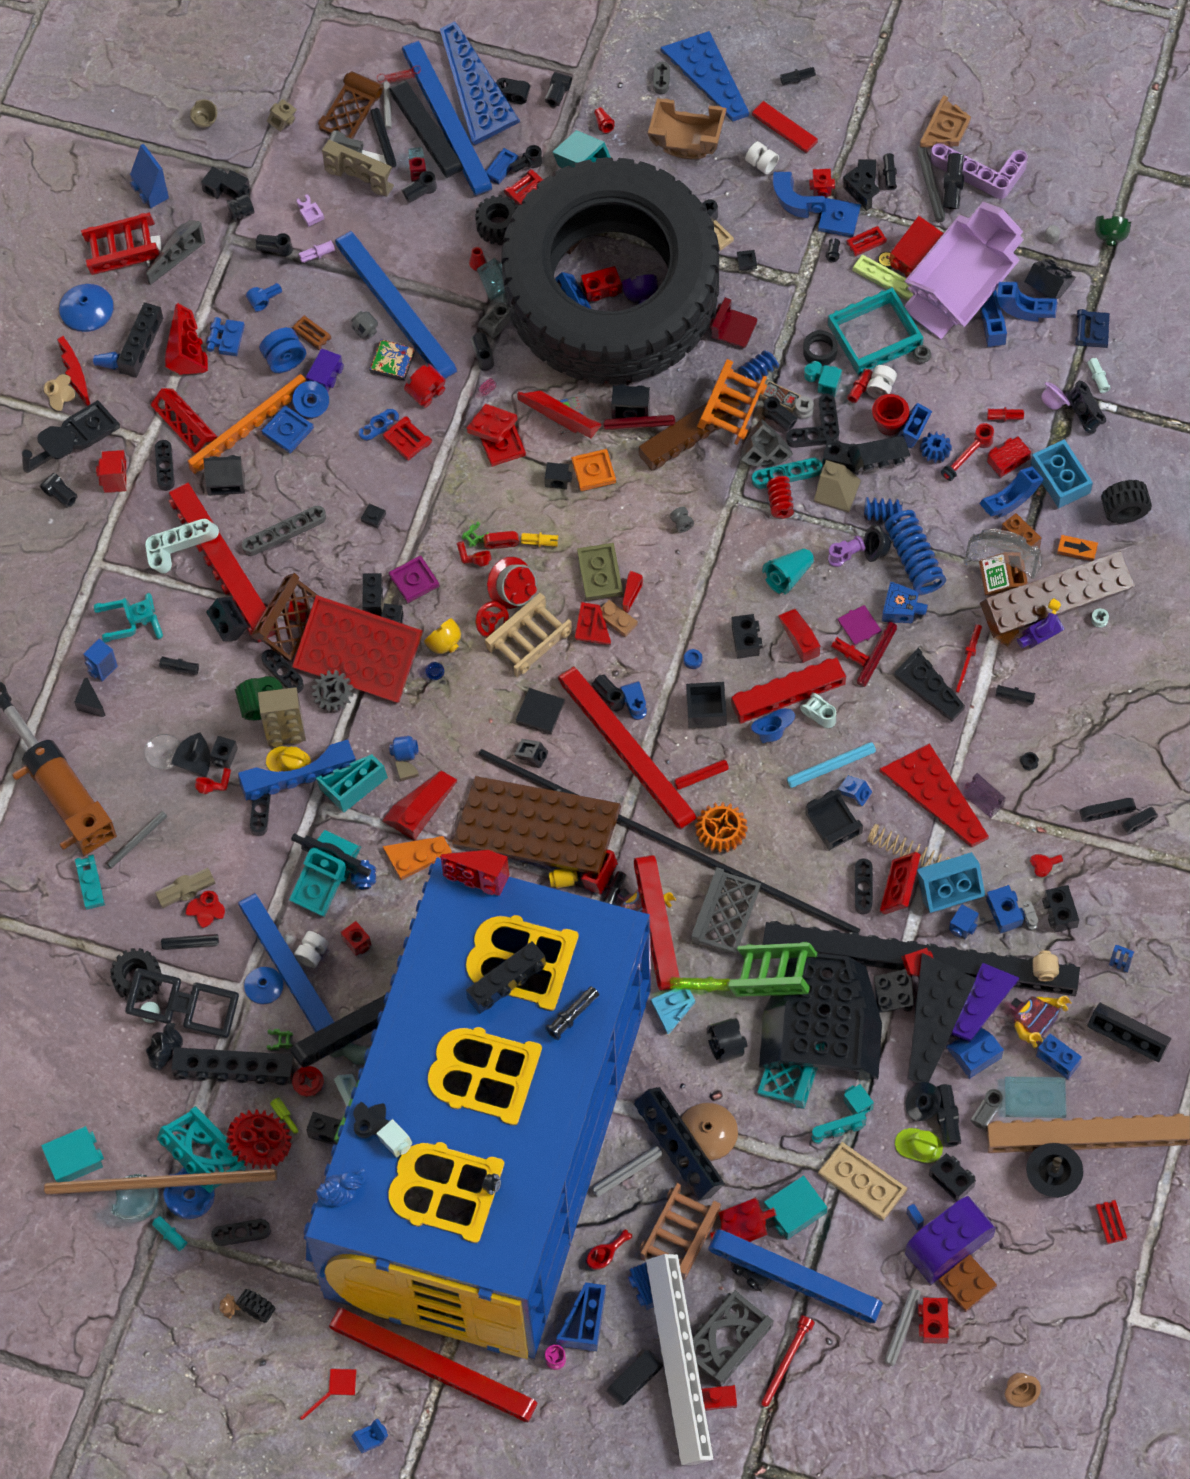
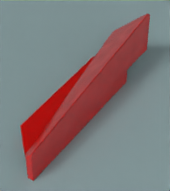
[517,390,601,439]

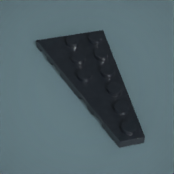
[907,953,976,1084]

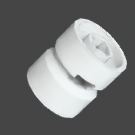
[745,141,779,174]
[866,365,897,399]
[294,931,329,968]

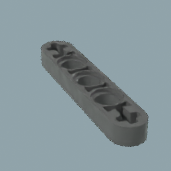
[242,506,326,556]

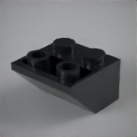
[1024,259,1076,299]
[204,455,245,496]

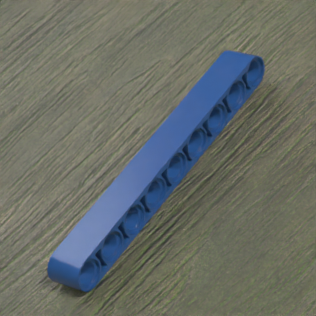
[238,893,334,1032]
[708,1229,883,1323]

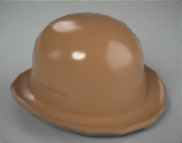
[1004,1373,1041,1407]

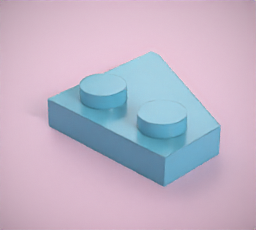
[651,984,695,1034]

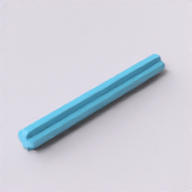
[787,742,876,788]

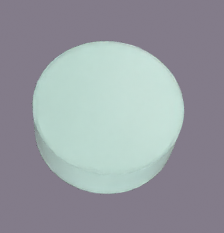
[141,1002,161,1023]

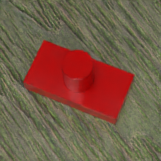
[701,1385,737,1411]

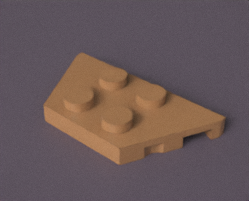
[919,95,971,147]

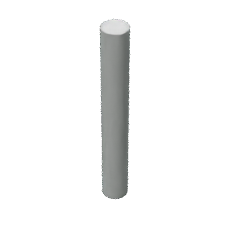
[383,82,392,130]

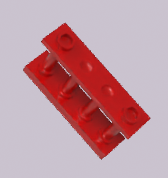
[81,212,160,275]

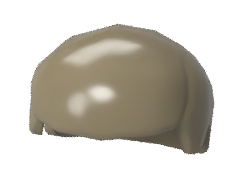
[190,99,217,128]

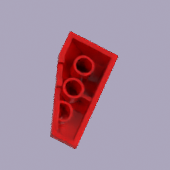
[165,303,208,375]
[382,770,457,841]

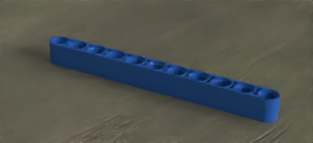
[402,40,492,196]
[335,231,457,379]

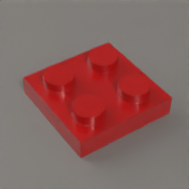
[467,403,518,444]

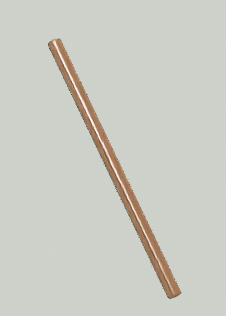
[44,1169,277,1194]

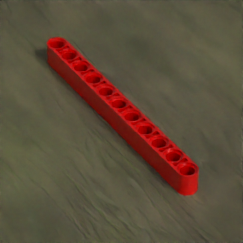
[558,666,697,830]
[329,1308,538,1423]

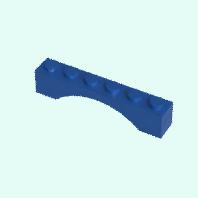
[980,290,1007,347]
[238,739,356,801]

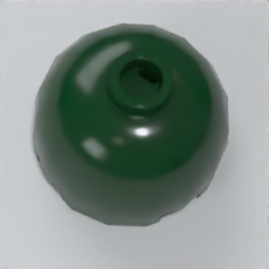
[1095,215,1132,246]

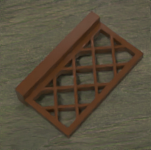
[251,573,319,661]

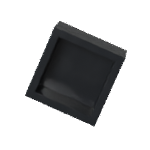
[686,682,727,728]

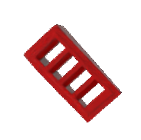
[623,571,643,613]

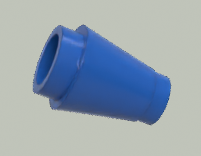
[93,352,120,370]

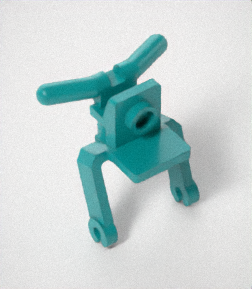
[93,593,163,643]

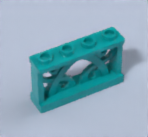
[157,1106,247,1193]

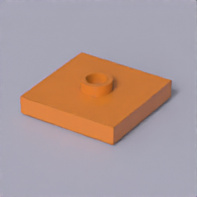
[571,449,616,491]

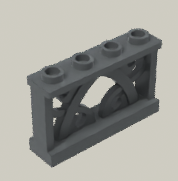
[693,1290,774,1387]

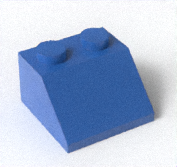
[946,1028,1004,1079]

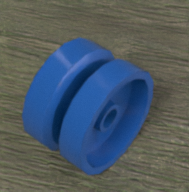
[259,327,307,373]

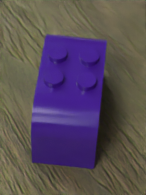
[905,1196,996,1285]

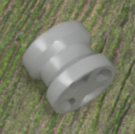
[795,396,814,419]

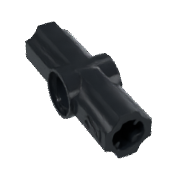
[943,153,964,209]
[936,1084,961,1147]

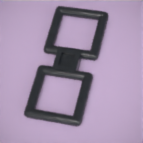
[125,968,239,1038]

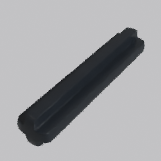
[161,934,219,950]

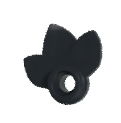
[353,1102,390,1138]

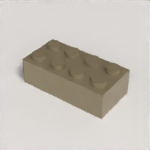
[258,687,306,747]

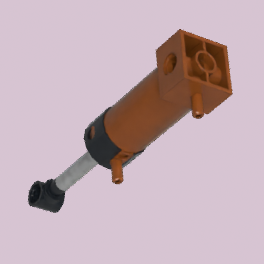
[0,682,117,857]

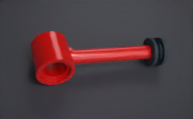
[941,423,994,481]

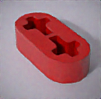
[483,531,519,549]

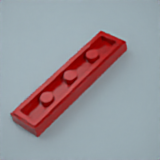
[752,101,818,154]

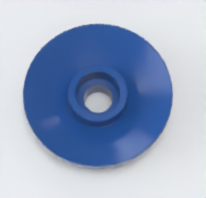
[293,381,329,418]
[244,967,284,1004]

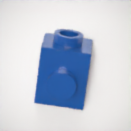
[838,775,872,806]
[351,1419,388,1454]

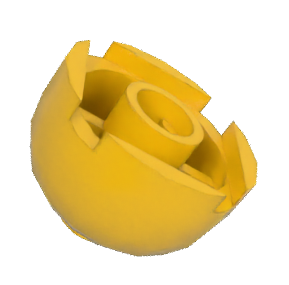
[424,618,461,654]

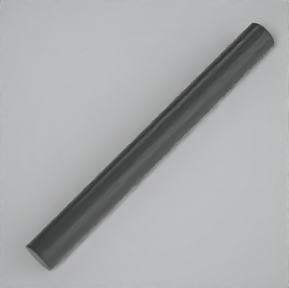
[106,811,167,869]

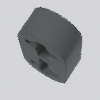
[653,62,670,94]

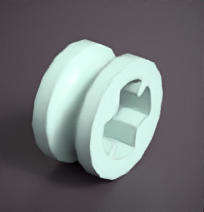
[1091,608,1109,628]

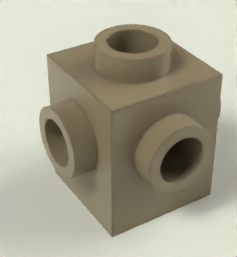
[267,99,297,132]

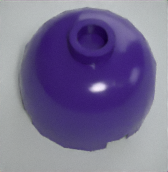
[621,274,658,305]

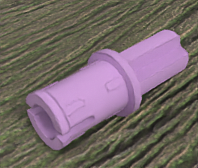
[299,240,335,263]

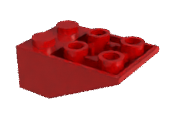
[440,850,510,896]

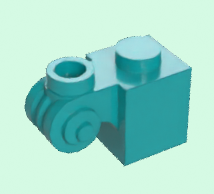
[804,361,842,397]

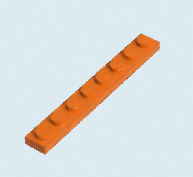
[188,374,306,474]

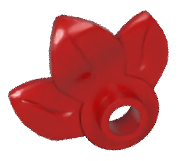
[186,891,225,928]

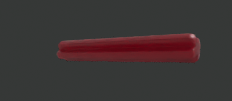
[603,415,675,430]
[857,622,897,687]

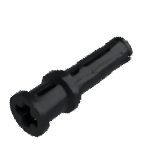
[545,986,600,1040]

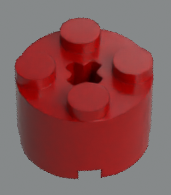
[404,364,446,408]

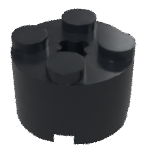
[706,1018,748,1064]

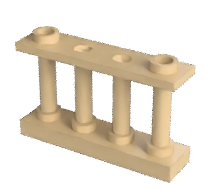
[485,593,572,677]

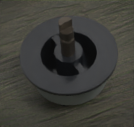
[1026,1143,1084,1198]

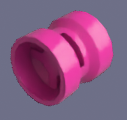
[545,1344,566,1370]

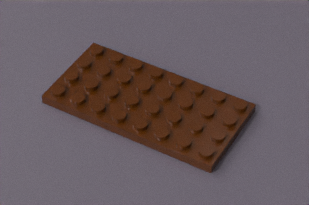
[452,776,621,875]

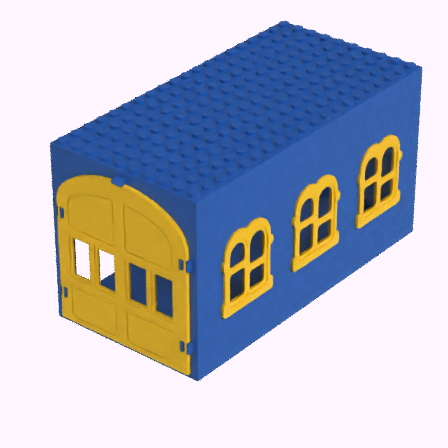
[304,857,651,1359]

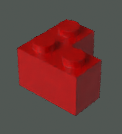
[96,450,127,493]

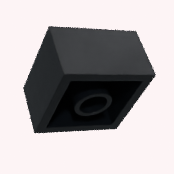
[611,384,650,419]

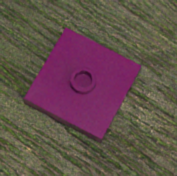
[388,555,440,604]

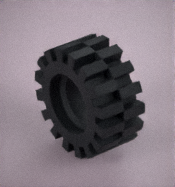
[236,1289,276,1323]

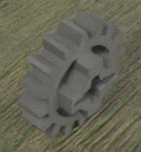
[312,670,354,712]

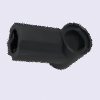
[545,72,572,107]
[401,171,437,203]
[256,233,293,257]
[471,332,494,371]
[762,396,798,431]
[40,473,78,508]
[592,674,625,712]

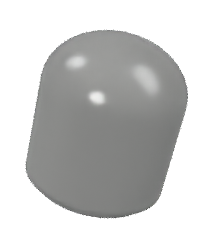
[1044,225,1060,244]

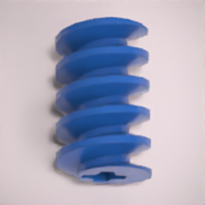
[738,350,779,388]
[864,497,903,523]

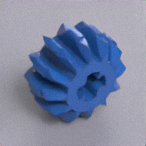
[920,431,952,463]

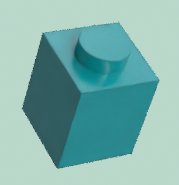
[843,1084,874,1115]

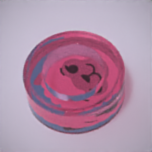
[478,378,497,395]

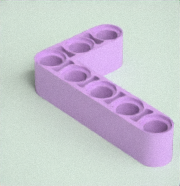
[931,144,1028,199]

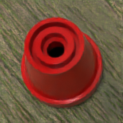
[872,394,909,436]

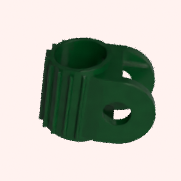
[235,676,283,721]

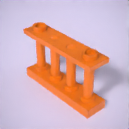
[697,359,767,445]

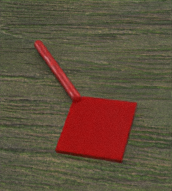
[300,1369,357,1420]

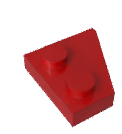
[575,602,611,646]

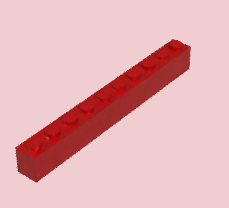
[168,482,275,643]

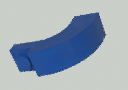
[773,172,827,218]
[997,282,1058,322]
[979,466,1044,518]

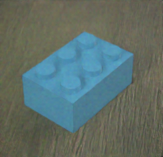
[1031,439,1093,509]
[917,852,985,913]

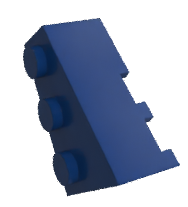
[556,1282,606,1351]

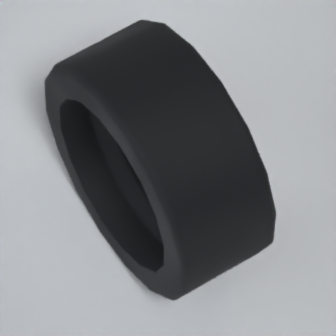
[803,330,838,366]

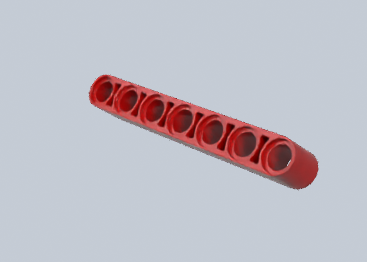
[634,855,680,991]

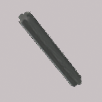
[917,146,945,222]

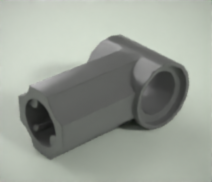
[329,131,364,153]
[970,1089,1003,1130]

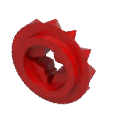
[292,1066,324,1097]

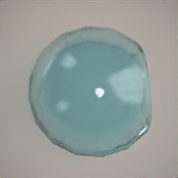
[111,1174,160,1223]

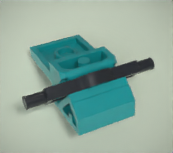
[289,830,371,917]

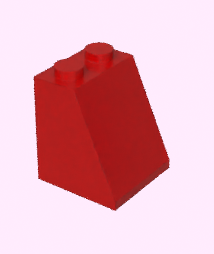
[889,216,944,278]

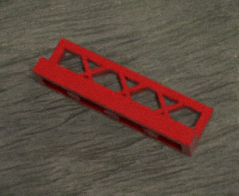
[151,388,218,453]

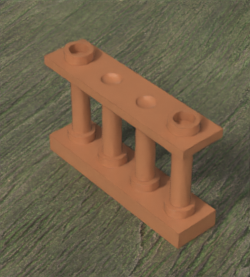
[639,1183,721,1280]

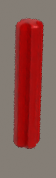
[674,760,729,790]

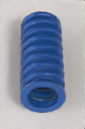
[884,510,946,595]

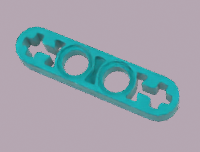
[752,458,822,489]

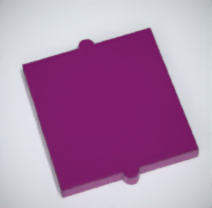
[838,605,881,646]

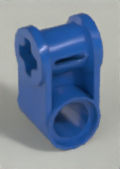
[620,681,647,720]

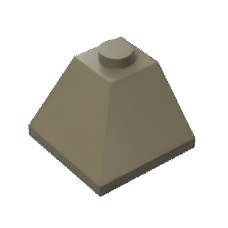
[814,460,861,512]

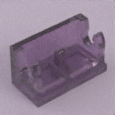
[962,773,1006,819]

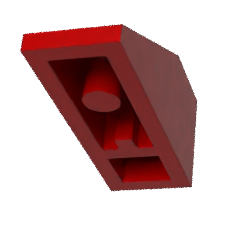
[778,609,821,663]

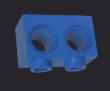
[1036,1034,1082,1079]

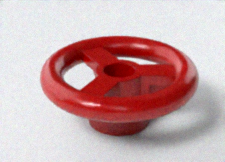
[475,601,509,638]

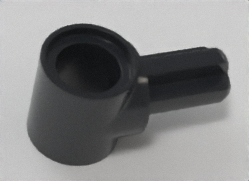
[510,145,542,172]

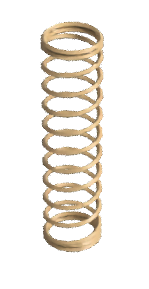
[867,824,951,867]

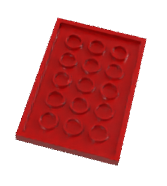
[292,595,423,703]

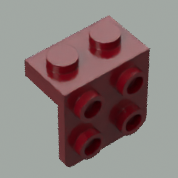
[709,297,757,348]

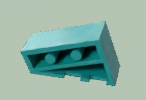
[316,754,388,813]

